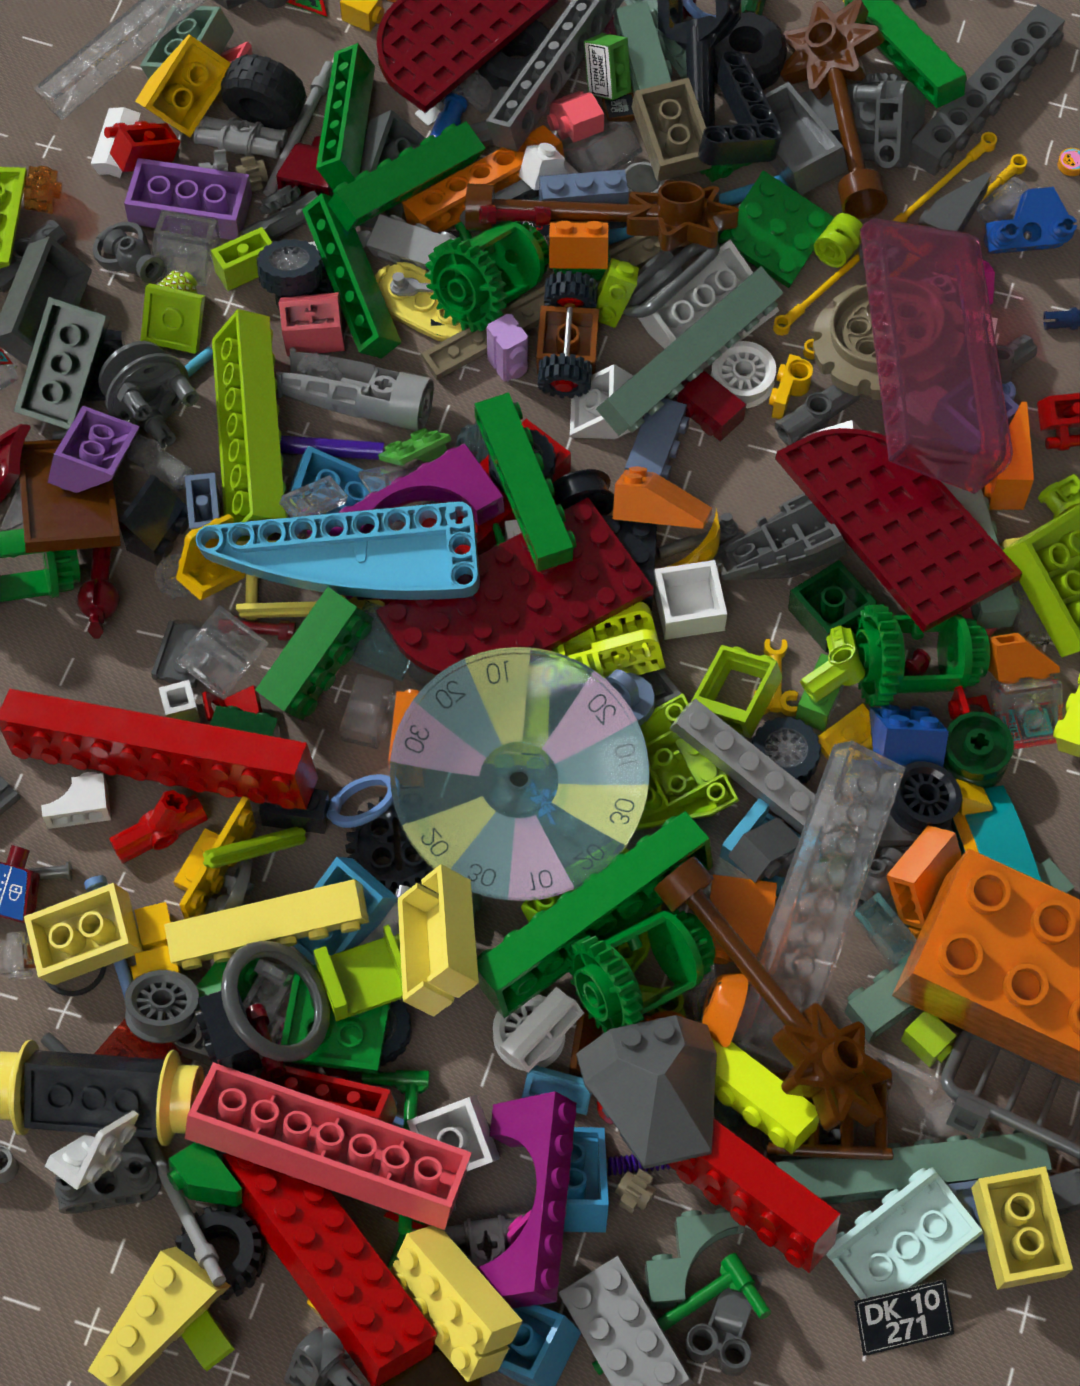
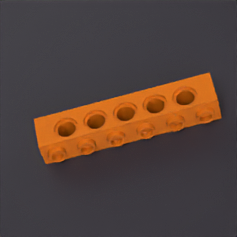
[402,125,565,233]

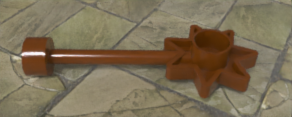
[780,0,888,219]
[465,179,739,252]
[654,856,892,1131]

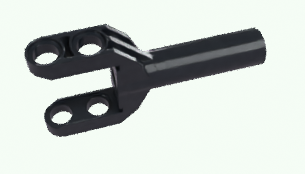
[657,0,741,128]

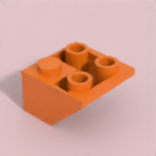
[988,633,1060,684]

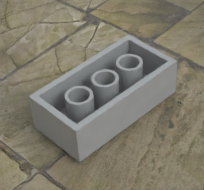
[558,1256,694,1386]

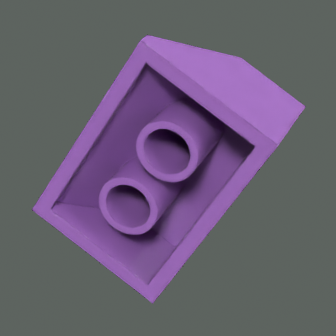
[47,406,140,493]

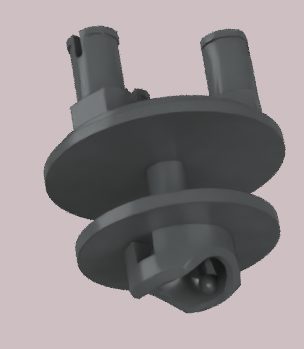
[99,341,199,448]

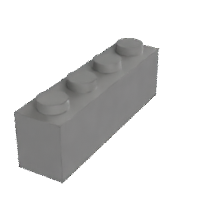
[366,214,483,272]

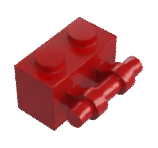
[104,121,180,172]
[1037,393,1080,451]

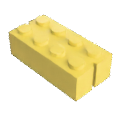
[398,864,479,1017]
[390,1225,523,1382]

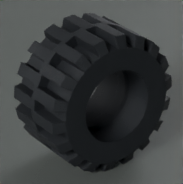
[175,1205,265,1300]

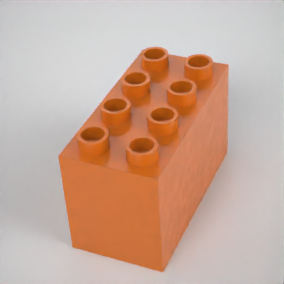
[892,848,1080,1084]

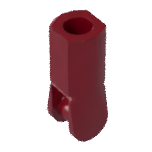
[904,648,931,676]

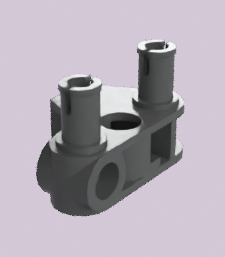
[853,80,926,168]
[55,1136,161,1214]
[284,1327,364,1386]

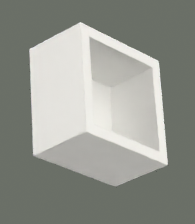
[653,560,727,640]

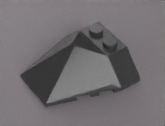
[714,493,847,580]
[576,1015,717,1169]

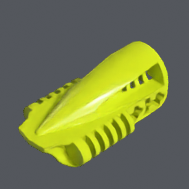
[529,602,666,689]

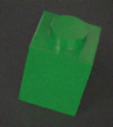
[167,1142,242,1207]

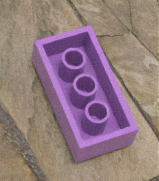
[124,158,252,240]

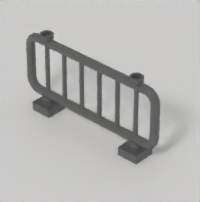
[941,1030,1080,1159]

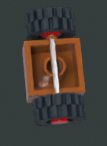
[536,271,599,398]

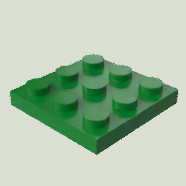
[718,170,834,288]
[280,964,391,1074]

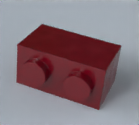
[677,370,746,441]

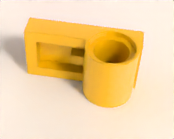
[768,354,813,419]

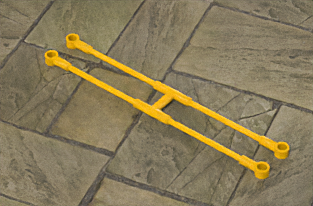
[773,132,1027,360]

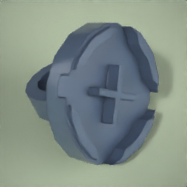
[602,669,655,727]

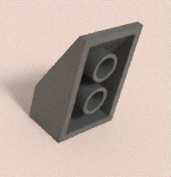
[800,83,876,144]

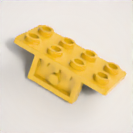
[173,796,256,919]

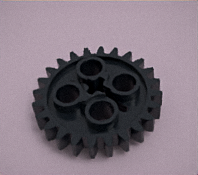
[345,794,439,892]

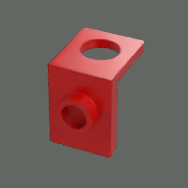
[202,685,262,722]
[948,686,992,720]

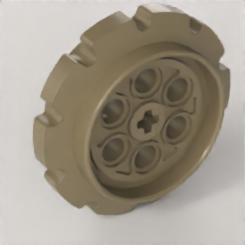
[813,279,964,400]

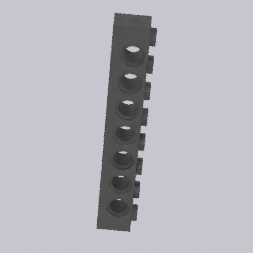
[486,0,624,151]
[910,4,1065,176]

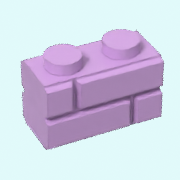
[487,314,528,381]

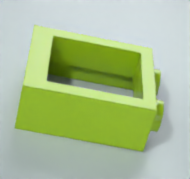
[691,645,783,738]

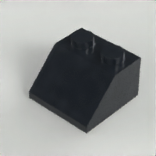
[118,474,189,566]

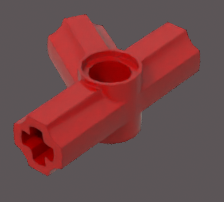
[109,790,208,864]

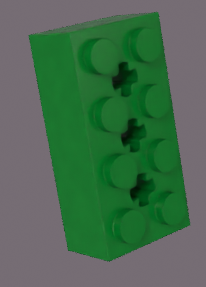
[255,587,374,720]

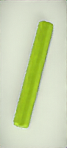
[203,827,306,869]

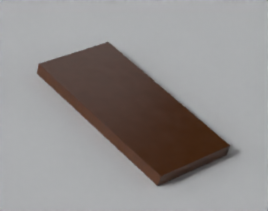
[19,439,121,553]

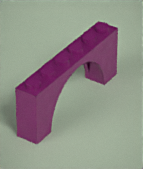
[306,443,505,600]
[476,1091,577,1309]

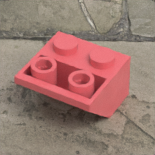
[279,292,345,356]

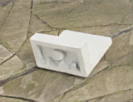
[45,1110,139,1190]

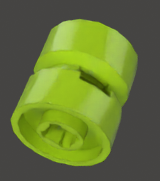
[814,213,866,268]

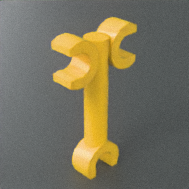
[754,639,798,717]

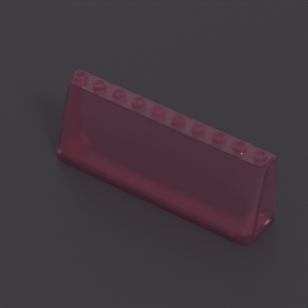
[860,218,1013,494]

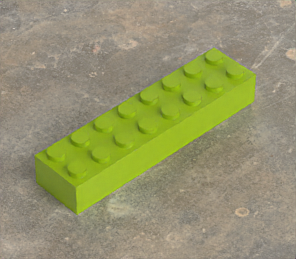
[212,309,288,544]

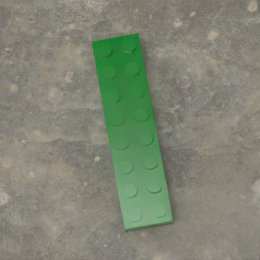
[477,811,713,1018]

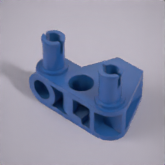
[984,187,1077,254]

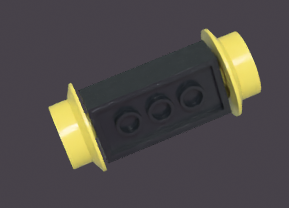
[0,1040,205,1146]

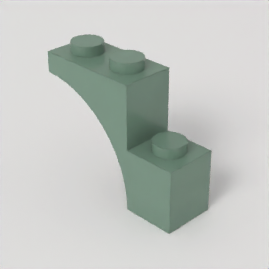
[645,1208,746,1310]

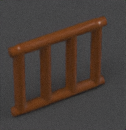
[767,1072,894,1161]

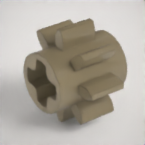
[235,155,268,192]
[615,1169,657,1214]

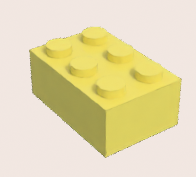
[24,883,143,985]
[971,1166,1073,1290]

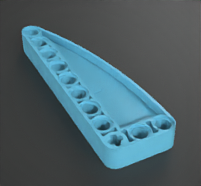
[196,502,480,600]

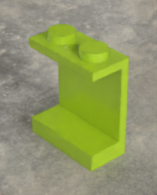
[313,925,403,1021]

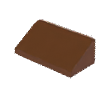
[569,1005,602,1078]

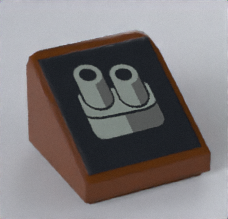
[602,93,635,129]

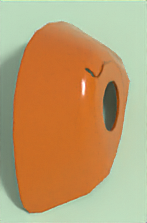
[702,972,748,1048]

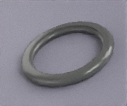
[221,941,330,1062]

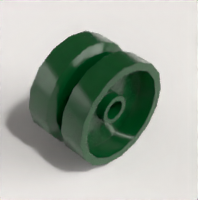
[943,711,1014,789]

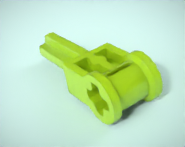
[1038,474,1080,519]

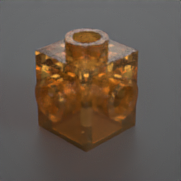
[23,166,63,214]

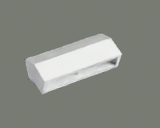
[91,107,141,178]
[500,987,584,1073]

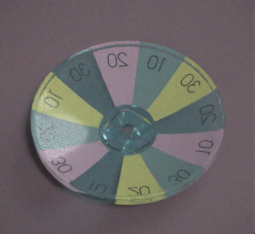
[390,647,649,901]

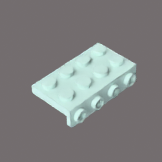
[826,1167,984,1300]

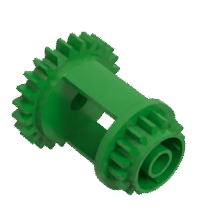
[425,221,549,332]
[0,528,80,602]
[855,604,990,706]
[566,910,716,1033]

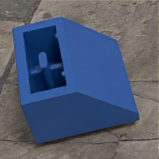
[869,704,949,767]

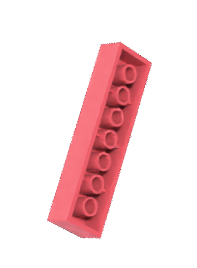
[185,1062,472,1230]

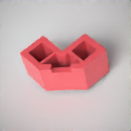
[547,91,604,143]

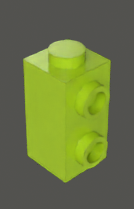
[595,258,639,328]

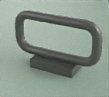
[624,243,720,318]

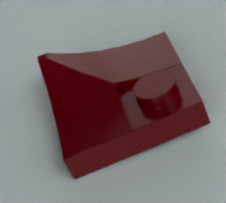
[0,424,31,504]

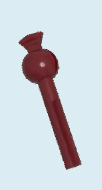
[76,547,120,639]

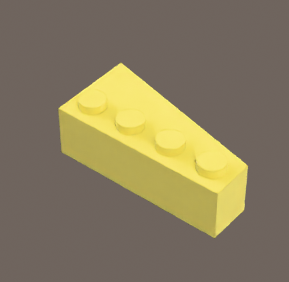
[88,1247,231,1386]

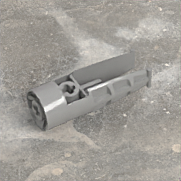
[276,347,434,431]

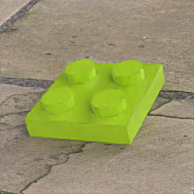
[140,283,205,354]

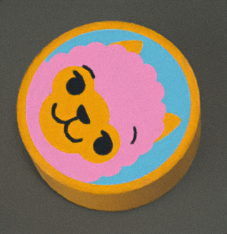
[1057,148,1080,177]

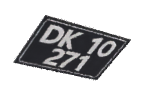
[854,1279,954,1356]

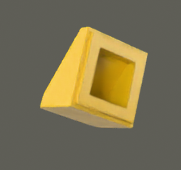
[956,779,993,815]

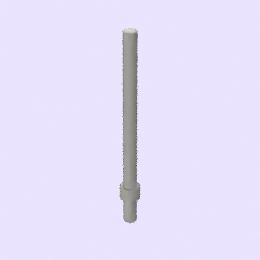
[263,61,333,196]
[140,1137,226,1287]

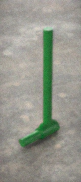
[362,1070,429,1235]
[592,1253,771,1375]

